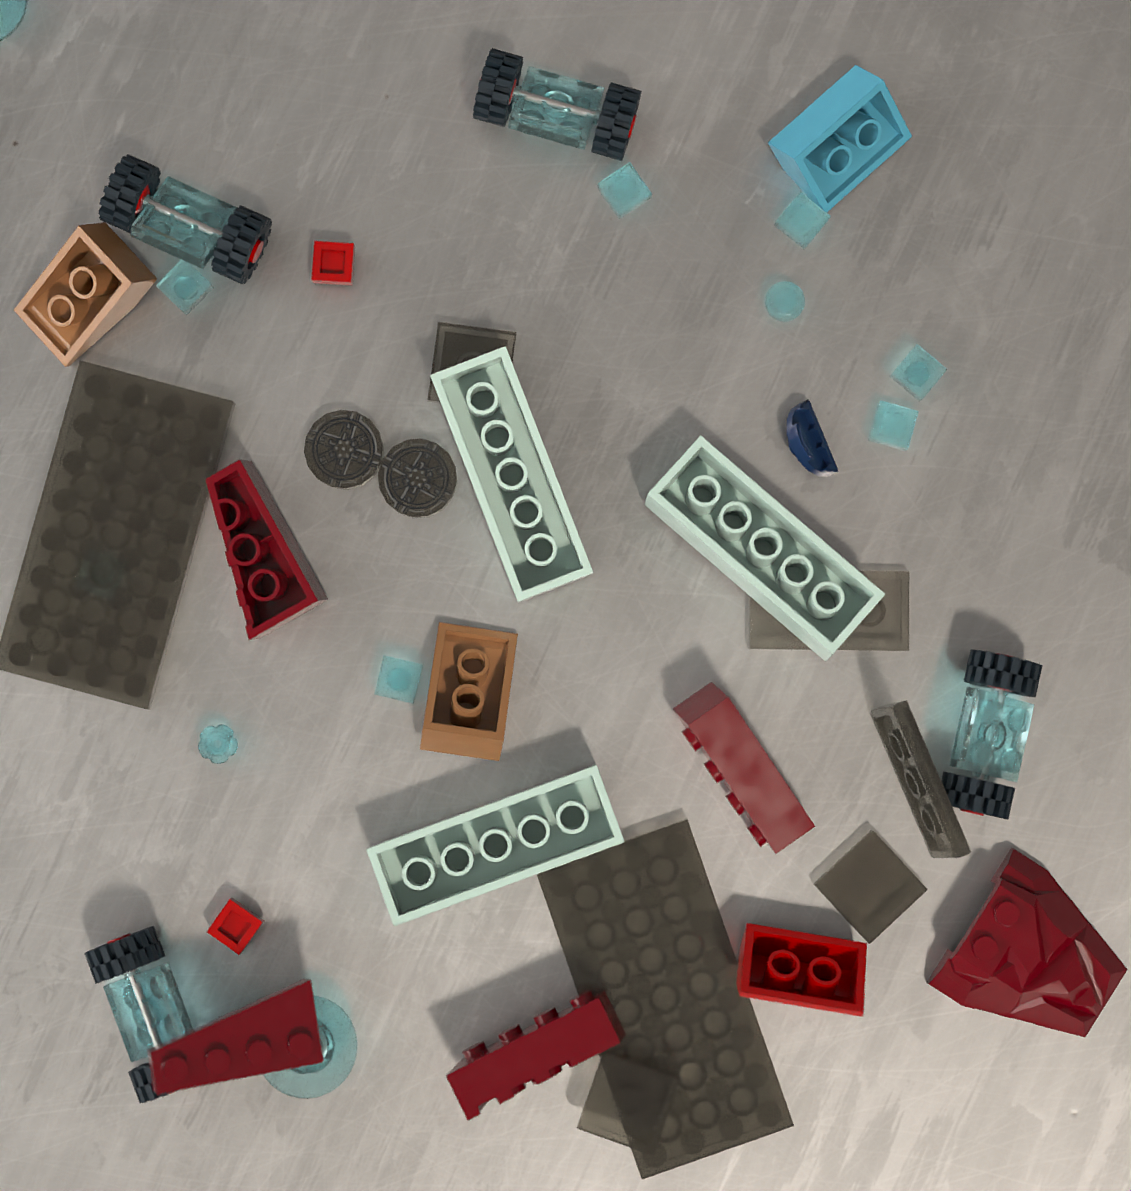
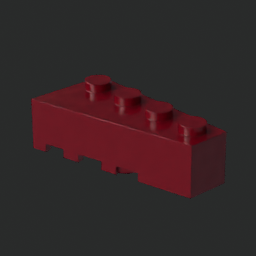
[205,459,328,640]
[673,682,815,854]
[147,979,324,1095]
[446,990,626,1121]

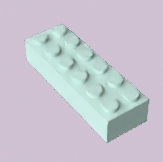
[430,346,593,603]
[644,435,885,662]
[366,764,624,926]

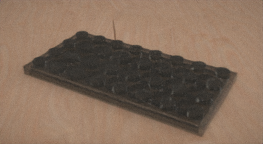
[0,360,236,710]
[537,819,794,1180]

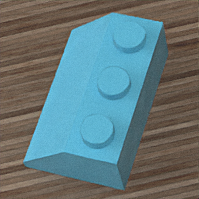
[768,65,912,214]

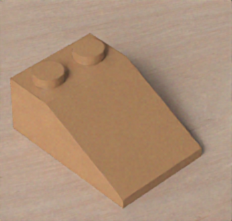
[14,222,157,367]
[420,622,518,761]

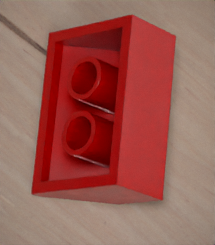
[736,923,867,1017]

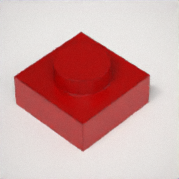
[311,241,355,286]
[207,898,265,955]

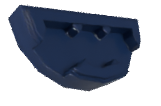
[787,399,839,477]

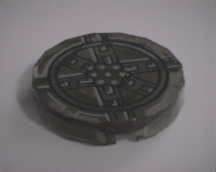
[304,410,384,490]
[378,439,458,518]

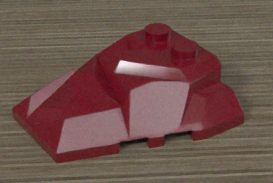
[926,848,1128,1037]

